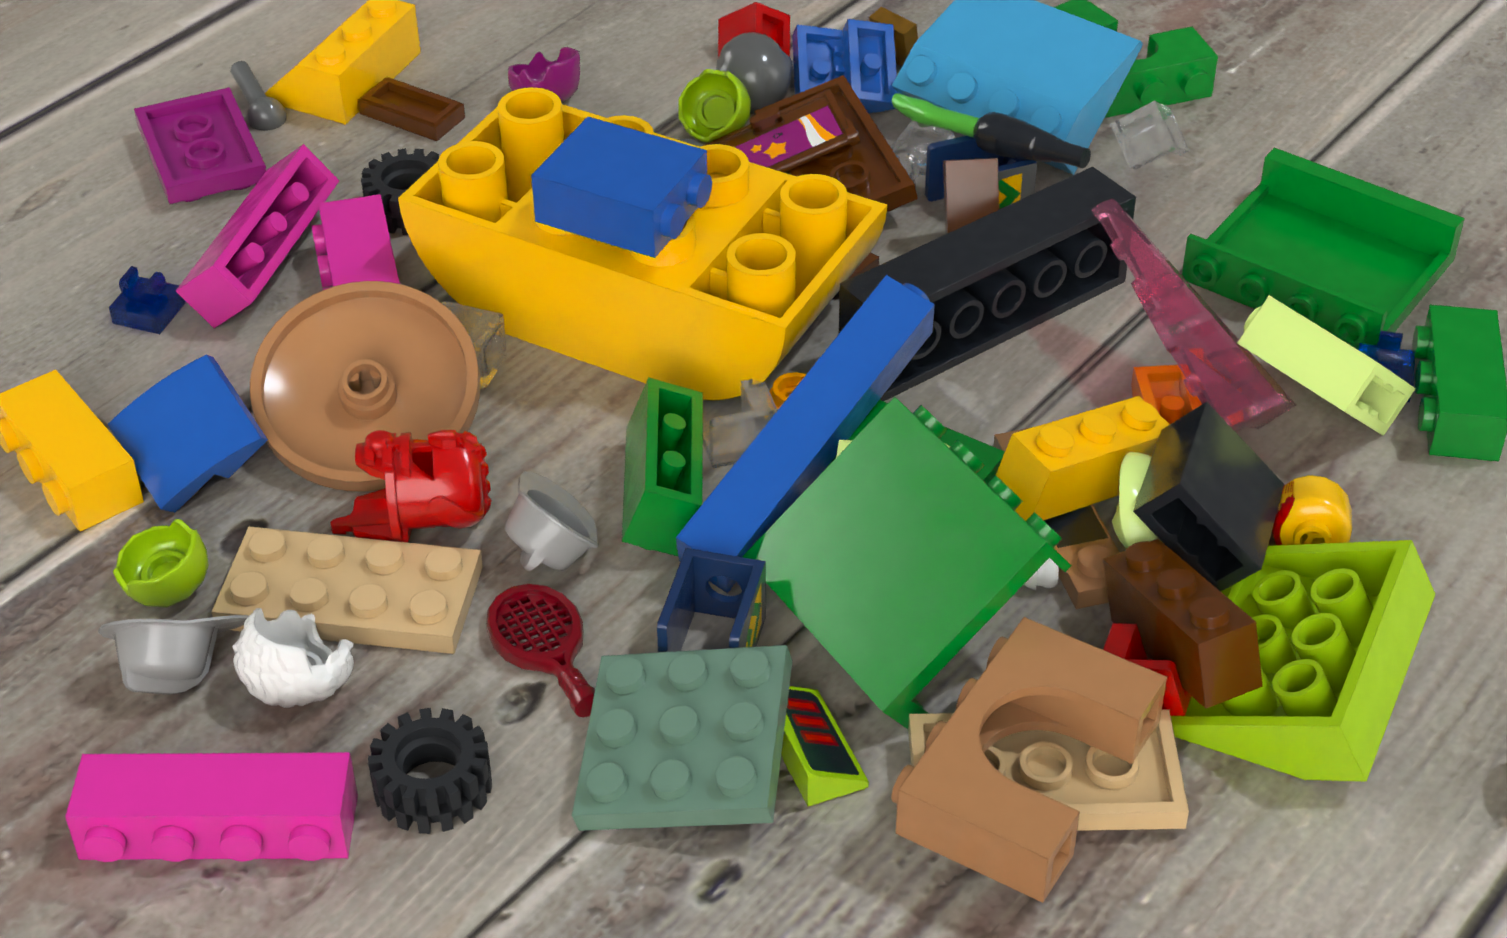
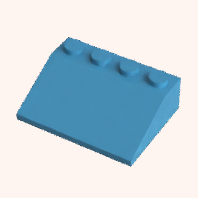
[892,0,1143,175]

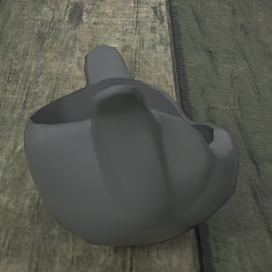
[716,32,794,114]

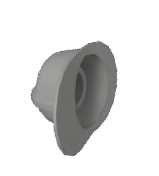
[505,471,599,571]
[98,615,249,695]

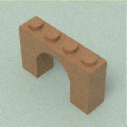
[891,617,1167,903]

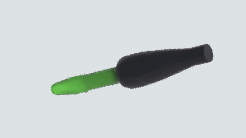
[891,93,1091,168]

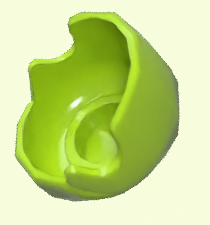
[678,69,751,143]
[113,519,209,608]

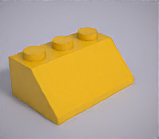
[265,0,421,124]

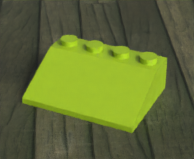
[1170,540,1436,782]

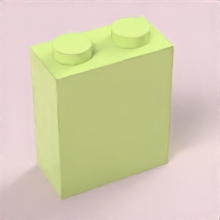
[1237,296,1416,436]

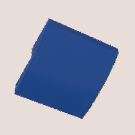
[792,19,898,114]
[107,355,268,513]

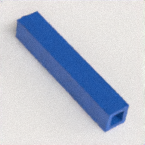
[676,275,935,594]

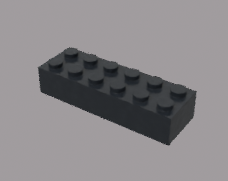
[839,166,1136,401]

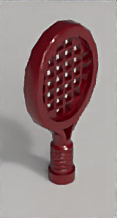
[486,584,595,718]

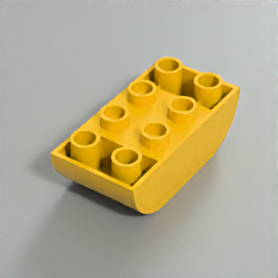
[398,87,887,400]

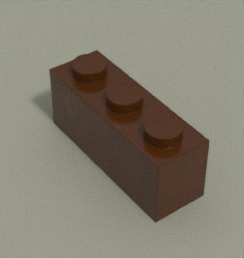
[1103,538,1263,709]

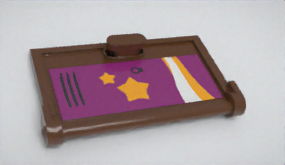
[703,89,861,173]

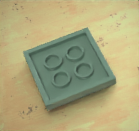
[572,645,792,831]

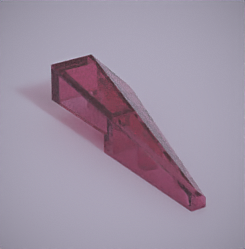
[1091,199,1296,433]

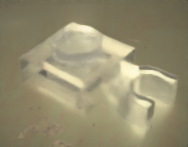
[891,121,955,187]

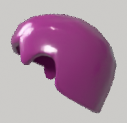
[508,47,580,102]

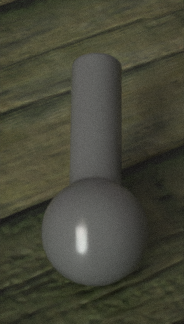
[230,61,286,131]

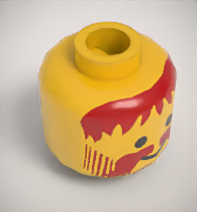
[1272,475,1352,545]

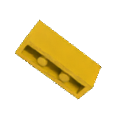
[0,369,144,532]
[996,396,1170,521]

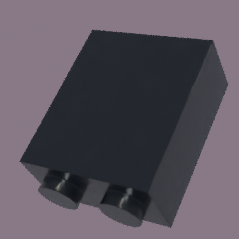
[1133,402,1284,592]

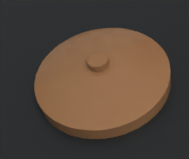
[250,281,481,492]

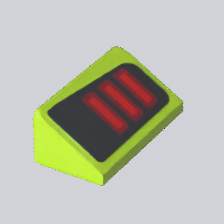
[781,686,869,807]

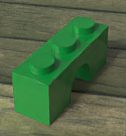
[1105,26,1218,118]

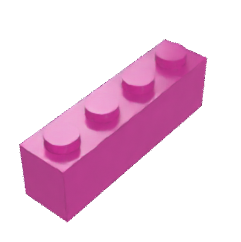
[176,144,340,328]
[311,194,400,290]
[65,752,358,862]

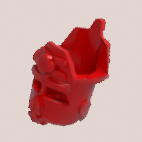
[330,430,492,543]

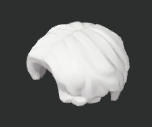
[232,608,354,708]

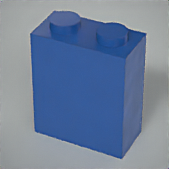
[531,116,712,258]

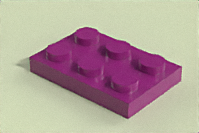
[134,87,266,204]

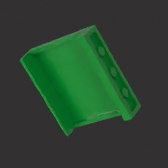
[1181,147,1465,357]
[742,397,1072,729]

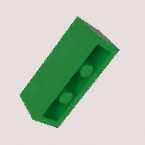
[1412,304,1507,462]
[622,377,703,557]

